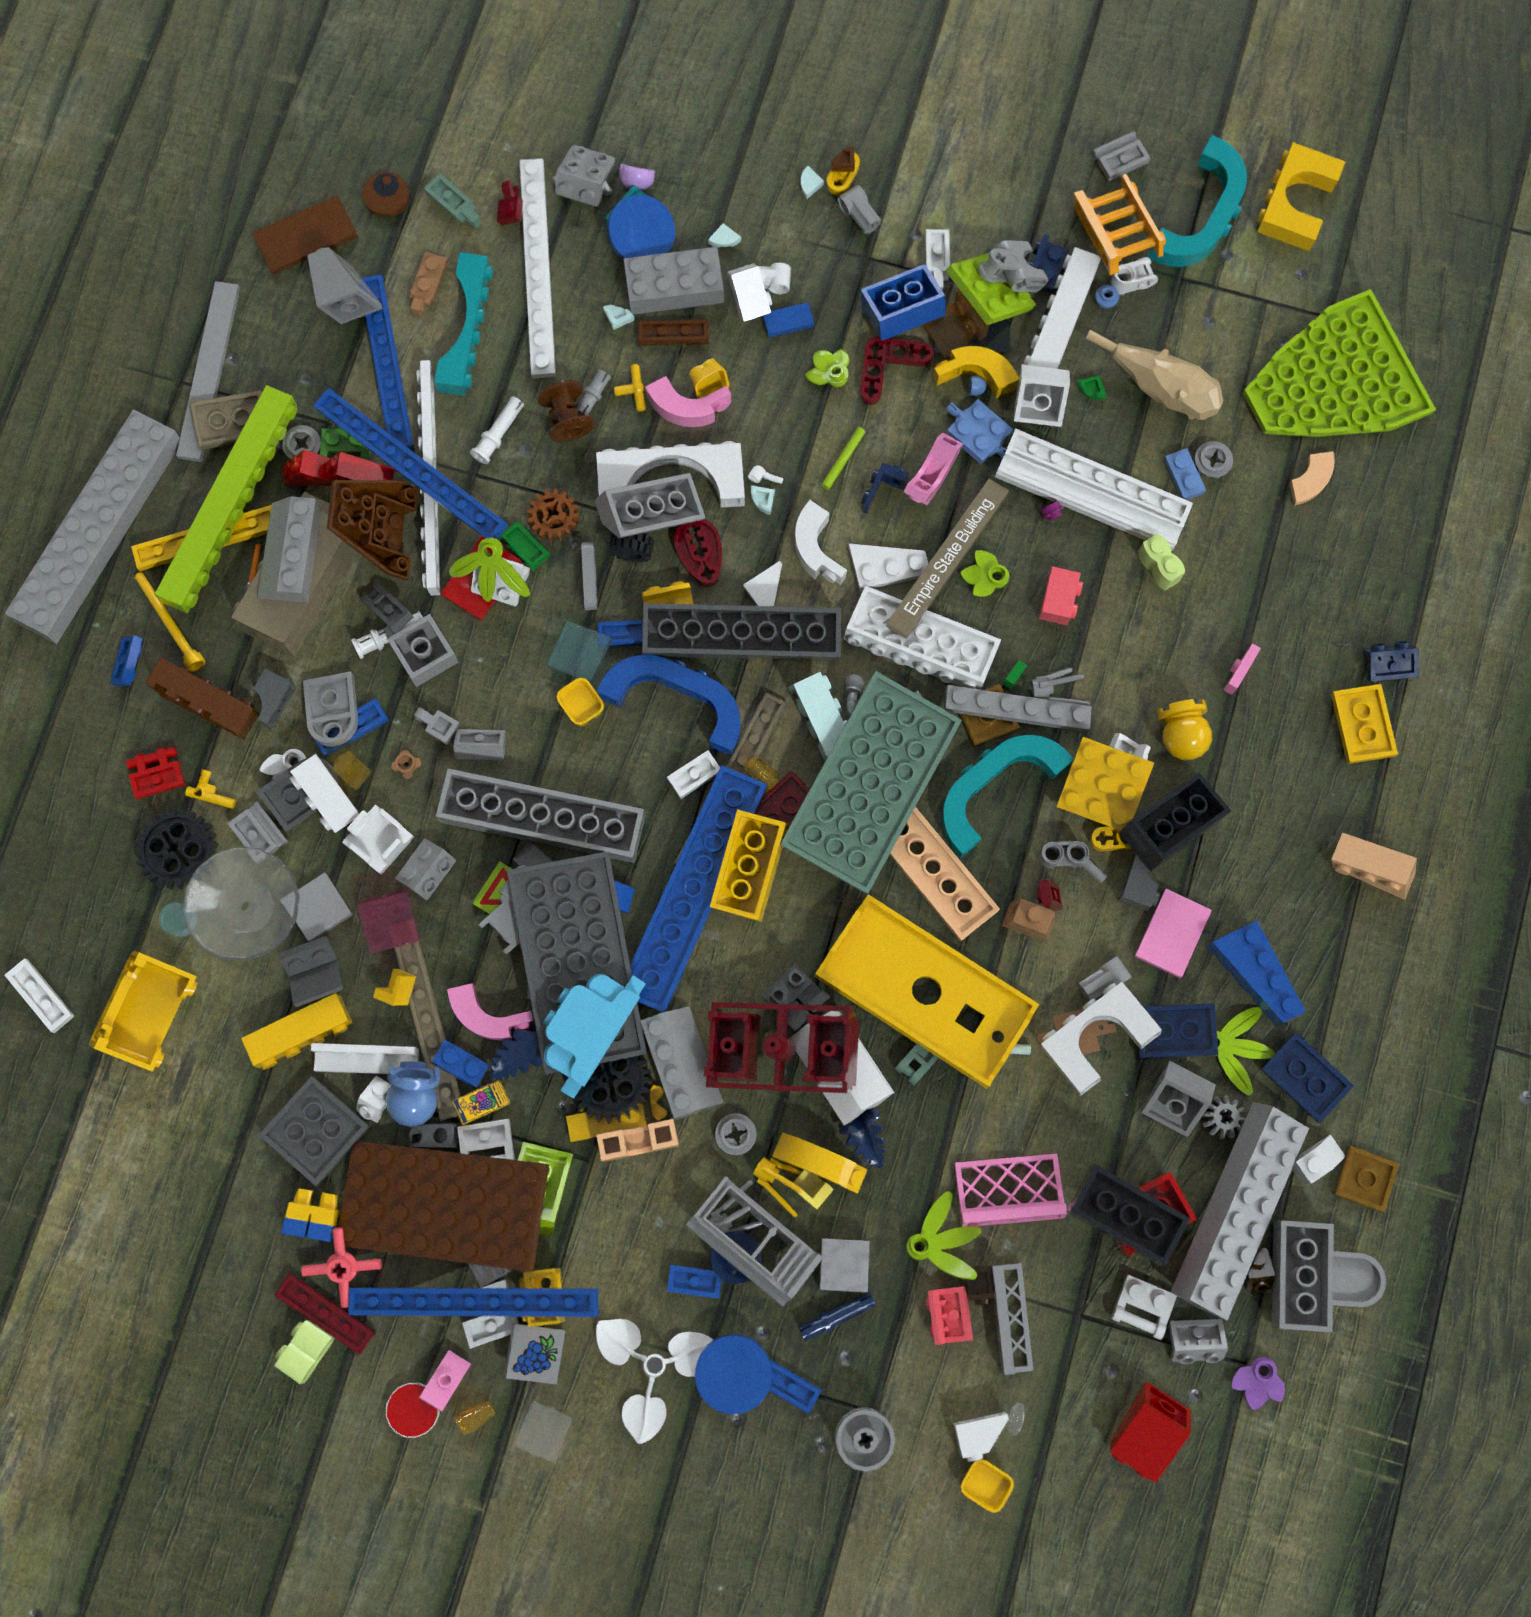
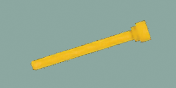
[135,572,206,672]

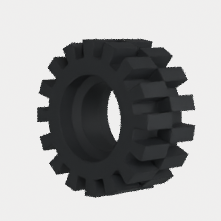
[608,532,654,563]

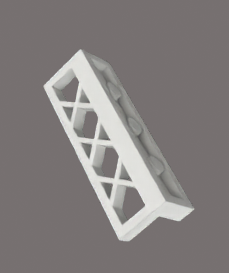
[311,1043,420,1074]

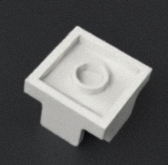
[342,804,414,875]

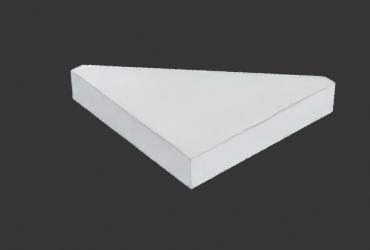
[743,561,782,606]

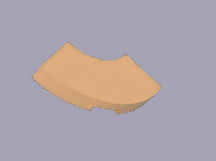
[1290,451,1334,505]

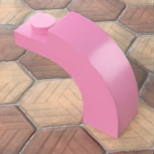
[645,376,731,427]
[904,433,963,505]
[447,983,535,1041]

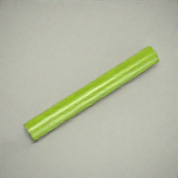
[821,427,865,490]

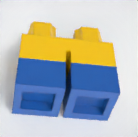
[281,1188,340,1242]

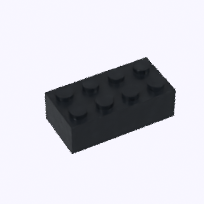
[1119,772,1231,872]
[1066,1164,1190,1266]

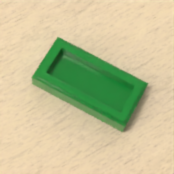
[500,520,551,572]

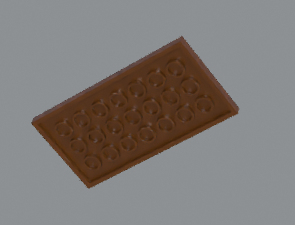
[339,1141,549,1272]

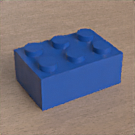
[860,264,946,341]

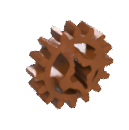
[527,489,580,542]

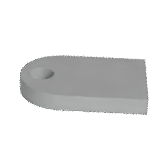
[303,671,358,747]

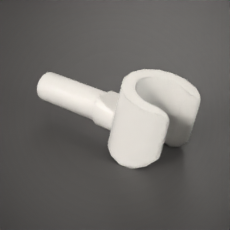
[748,465,783,484]

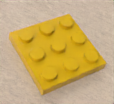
[1057,737,1154,831]

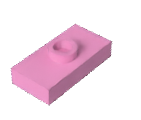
[1223,643,1261,695]
[419,1350,471,1412]

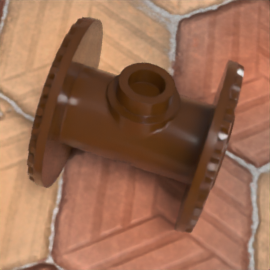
[537,380,595,443]

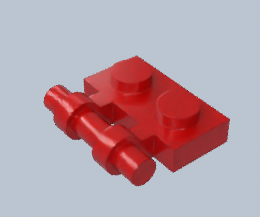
[126,746,186,800]

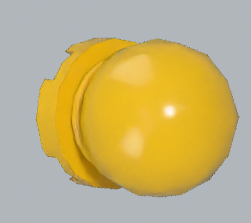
[1156,699,1212,760]

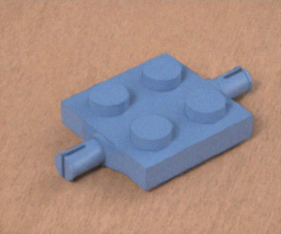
[946,399,1013,464]

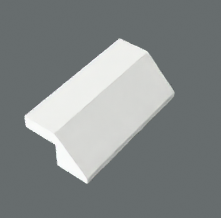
[791,1011,894,1125]

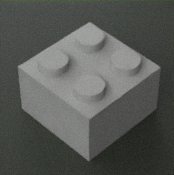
[387,614,459,687]

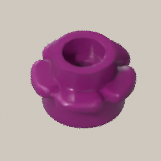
[1041,501,1064,522]

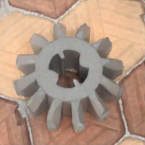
[1202,1095,1246,1140]

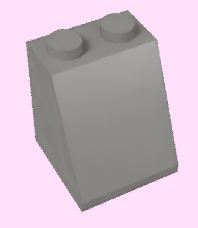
[307,247,382,324]

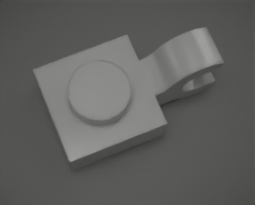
[414,707,460,745]

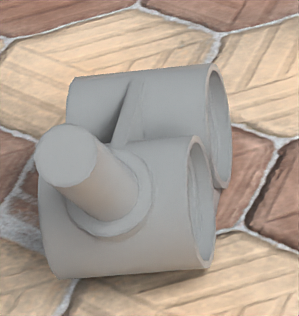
[1038,841,1107,884]

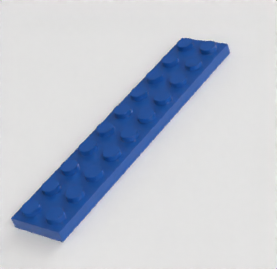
[630,765,767,1013]

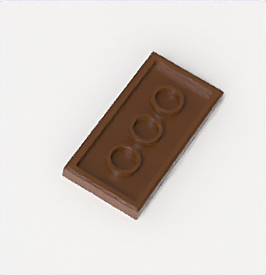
[252,195,358,275]

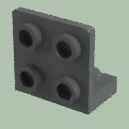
[278,935,343,1007]

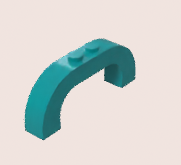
[1148,135,1247,267]
[941,735,1074,859]

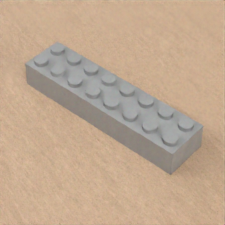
[436,769,645,863]
[1170,1102,1309,1320]

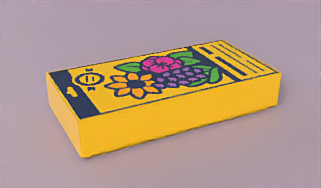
[452,1080,510,1126]

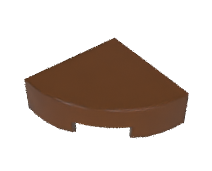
[831,146,855,172]

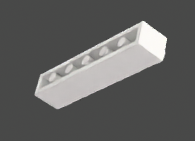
[1023,247,1101,369]

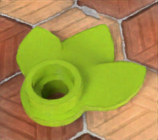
[805,349,850,387]
[961,550,1009,597]

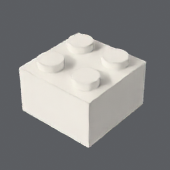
[1014,365,1070,427]

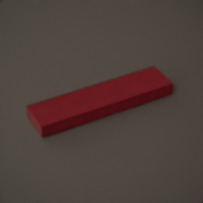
[274,1273,376,1355]

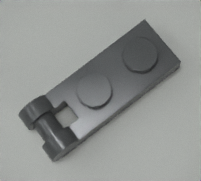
[360,583,414,633]

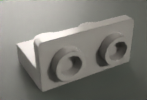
[1168,1319,1228,1364]

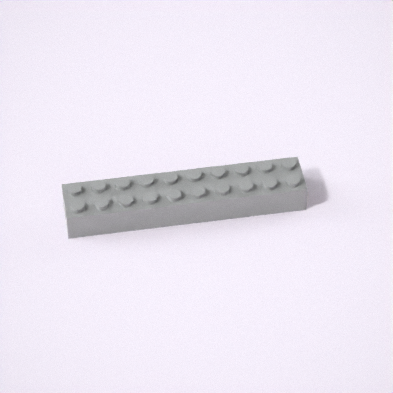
[5,410,180,644]

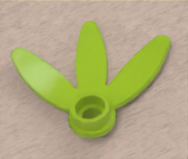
[449,538,530,602]
[1215,1007,1274,1095]
[906,1191,981,1280]

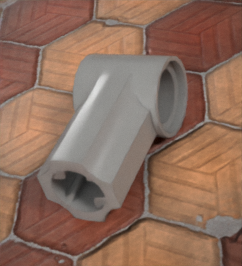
[837,185,881,234]
[1077,956,1132,1001]

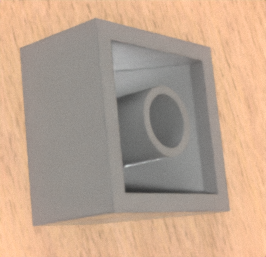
[1142,1060,1216,1137]

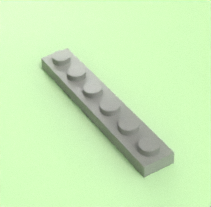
[944,685,1092,732]

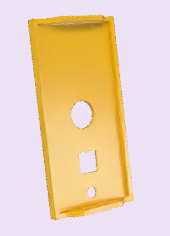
[814,894,1039,1089]

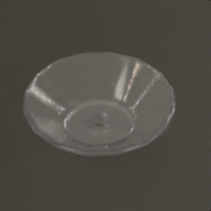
[183,847,300,961]

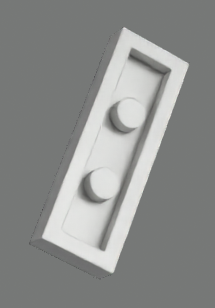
[5,958,74,1033]

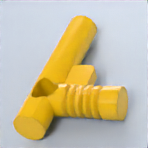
[185,769,236,809]

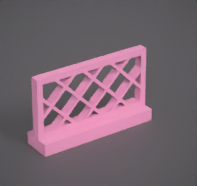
[954,1154,1067,1227]

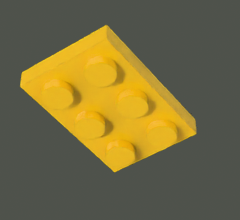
[1331,684,1398,764]

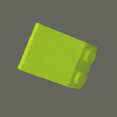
[518,1142,573,1236]

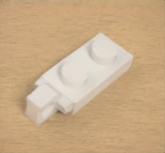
[925,229,950,290]

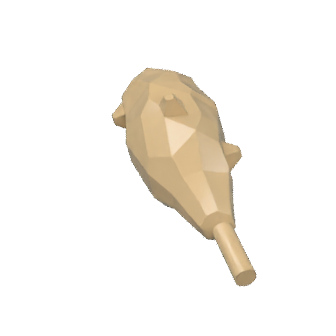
[1086,330,1223,420]

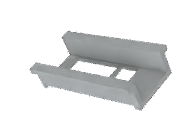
[685,1176,823,1307]

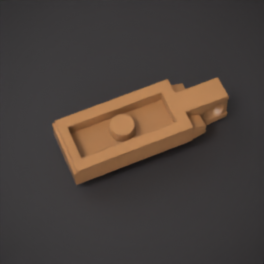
[409,252,449,317]

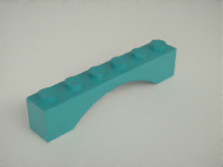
[434,252,493,396]

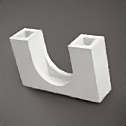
[1041,982,1162,1096]

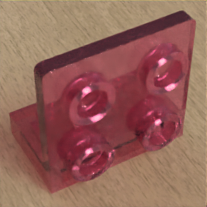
[357,888,420,953]

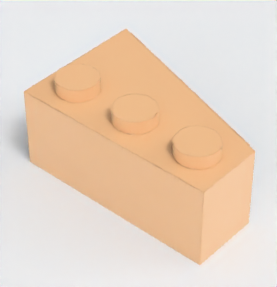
[1331,833,1417,900]

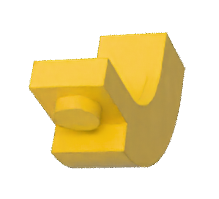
[932,346,1019,398]
[773,1132,867,1194]

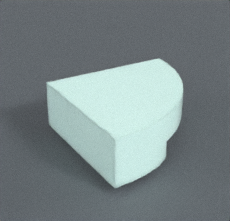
[801,166,824,199]
[708,223,741,248]
[603,305,635,330]
[751,485,775,515]

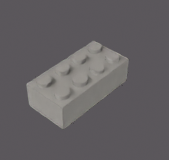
[624,247,724,314]

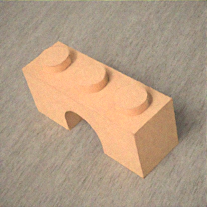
[597,1119,679,1162]

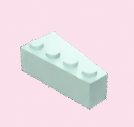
[787,672,847,761]

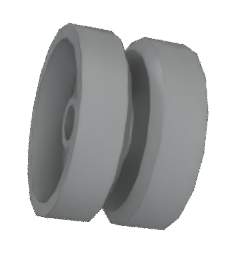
[834,1407,895,1471]

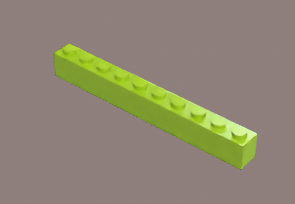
[155,385,297,614]

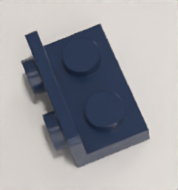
[1028,234,1069,293]
[1363,641,1419,682]

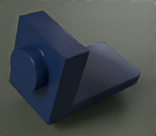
[861,463,909,514]

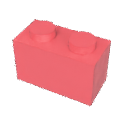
[1039,566,1083,626]

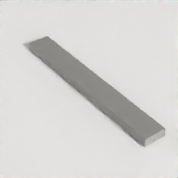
[176,281,240,462]

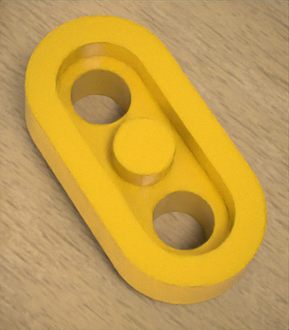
[827,152,860,195]

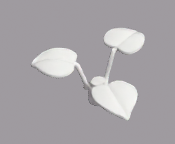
[596,1319,713,1444]

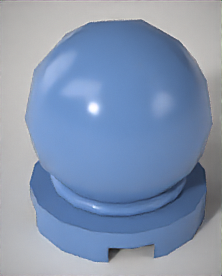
[386,1061,441,1127]

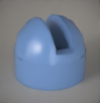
[969,376,987,395]

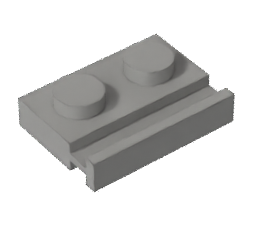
[1092,131,1150,182]
[227,802,288,864]

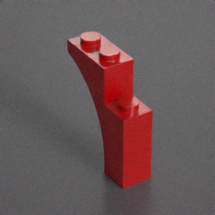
[282,450,394,488]

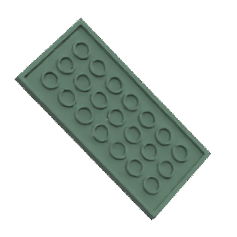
[780,671,962,894]

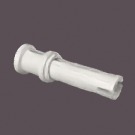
[470,396,524,464]
[351,611,423,659]

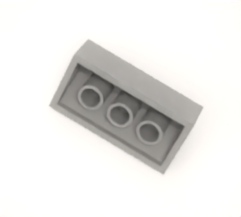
[594,473,706,538]
[258,496,322,603]
[641,1007,723,1120]

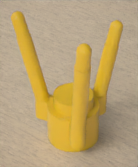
[753,1157,803,1217]

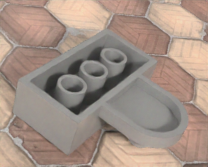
[1271,1220,1386,1333]

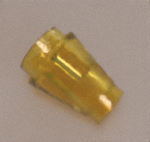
[743,756,780,792]
[454,1400,496,1436]

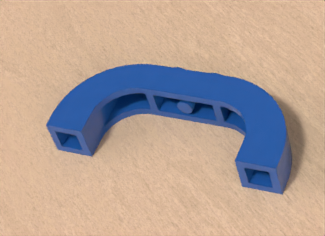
[597,655,740,756]

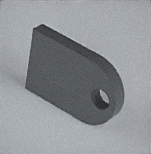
[256,758,339,832]

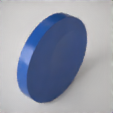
[607,195,675,260]
[695,1334,772,1414]

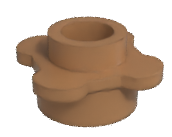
[391,750,421,779]

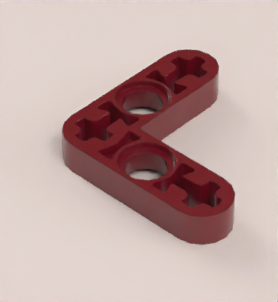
[860,337,933,405]

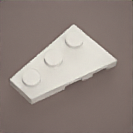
[848,544,928,591]

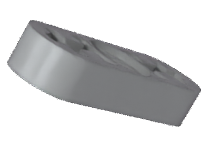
[581,542,598,611]

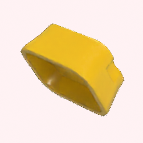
[689,358,729,399]
[557,678,604,727]
[961,1459,1014,1513]

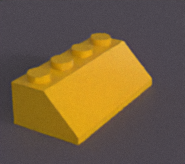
[710,810,789,922]

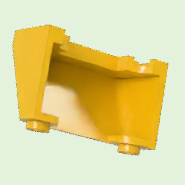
[89,951,197,1072]

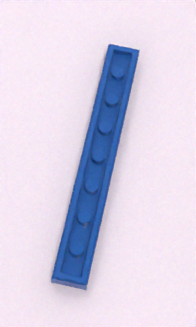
[362,274,415,450]

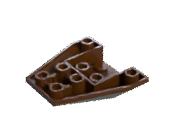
[327,480,419,581]

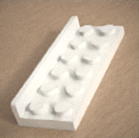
[844,586,1001,690]

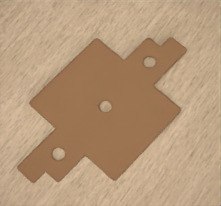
[1037,1009,1116,1055]

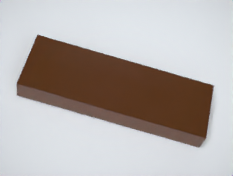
[638,319,709,346]

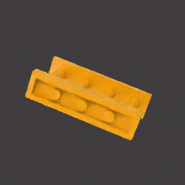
[1074,174,1166,275]

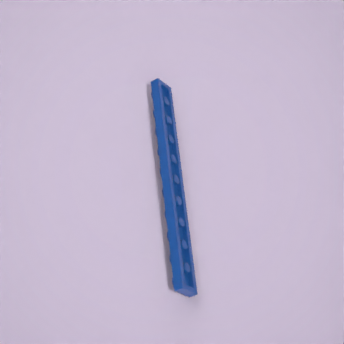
[313,388,508,539]
[348,1287,599,1317]

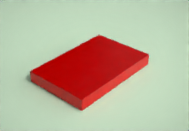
[440,536,523,621]

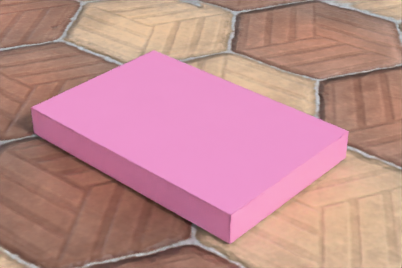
[1134,889,1212,978]

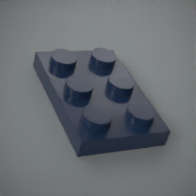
[1139,1003,1218,1059]
[1260,1032,1354,1123]

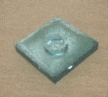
[547,621,612,684]

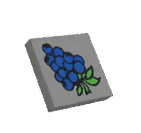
[504,1323,565,1384]

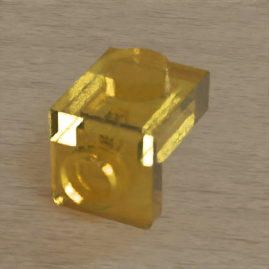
[332,750,372,790]

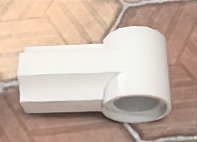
[745,263,791,294]

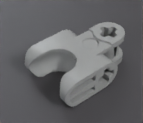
[978,240,1048,292]

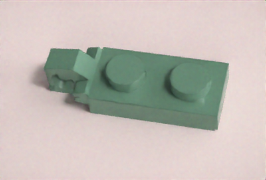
[423,173,481,229]

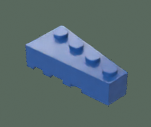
[1206,921,1306,1026]

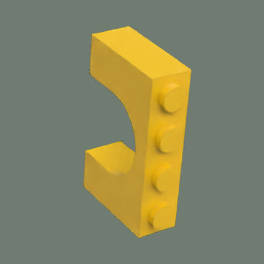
[1256,142,1345,251]

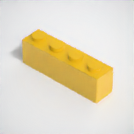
[241,993,353,1070]

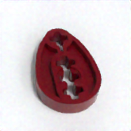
[674,520,722,587]

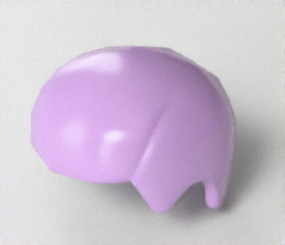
[619,164,655,190]

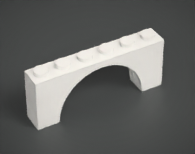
[596,441,745,508]

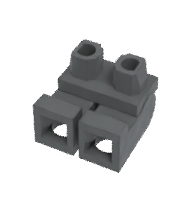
[762,964,830,1034]

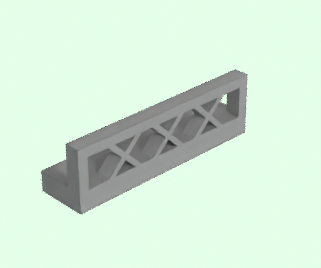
[991,1263,1034,1375]

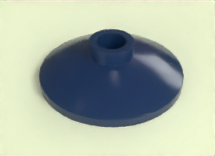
[710,1231,762,1285]

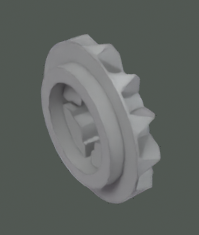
[282,425,321,459]
[1195,441,1233,479]
[715,1113,756,1155]

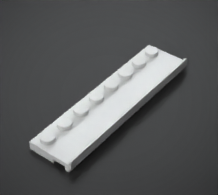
[995,429,1193,551]

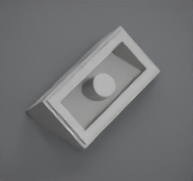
[453,729,506,760]

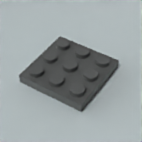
[259,1076,370,1187]

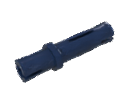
[798,1291,876,1342]

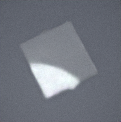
[514,1401,573,1463]

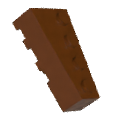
[145,657,259,740]

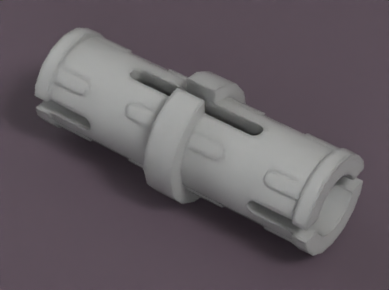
[575,369,611,416]

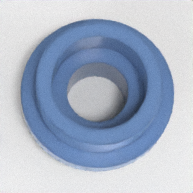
[1095,285,1119,309]

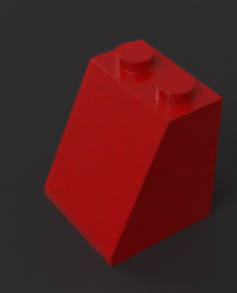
[1110,1381,1191,1483]

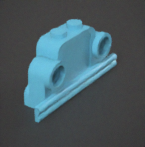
[543,974,646,1099]

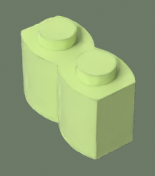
[1138,533,1185,590]
[275,1320,335,1384]

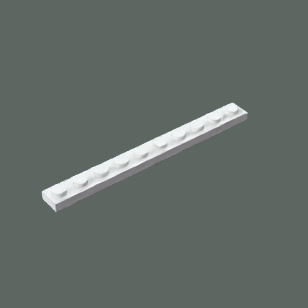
[520,159,556,379]
[417,360,440,596]

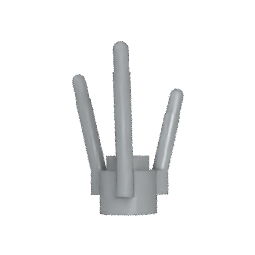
[1031,668,1090,706]
[708,1180,764,1234]

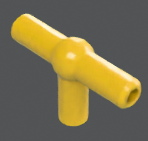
[614,364,646,412]

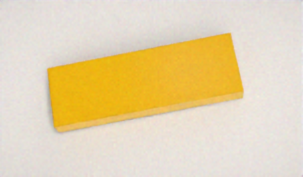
[566,1103,647,1142]

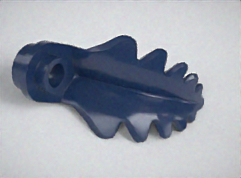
[490,1029,542,1081]
[839,1108,886,1168]

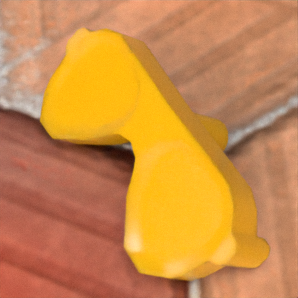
[649,1084,668,1121]

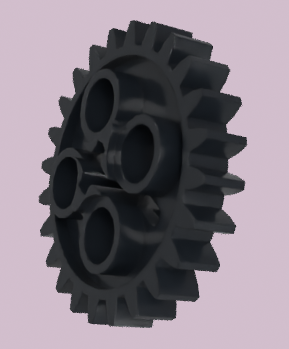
[134,808,219,890]
[572,1055,652,1124]

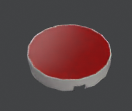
[386,1383,440,1438]

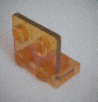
[923,291,989,359]

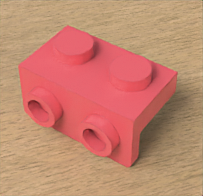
[926,1286,973,1345]

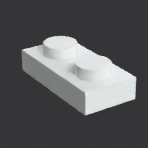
[667,750,720,799]

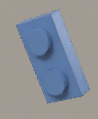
[1163,448,1206,500]

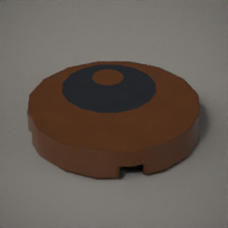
[362,172,409,217]

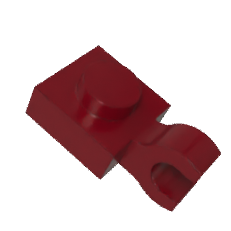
[497,180,523,226]

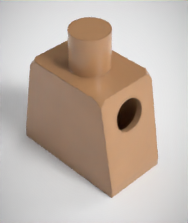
[1002,899,1055,943]

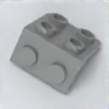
[555,145,615,207]

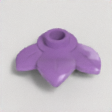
[1231,1357,1285,1410]

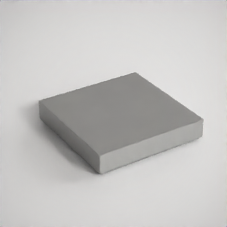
[282,873,353,942]

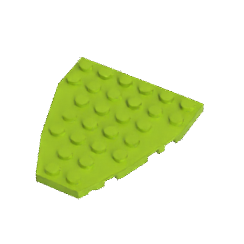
[1243,289,1436,437]

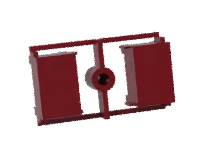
[704,1002,859,1093]

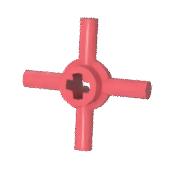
[302,1227,382,1308]

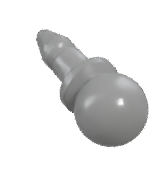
[844,674,864,715]

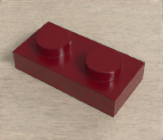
[1036,879,1063,911]

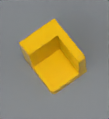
[373,969,416,1006]

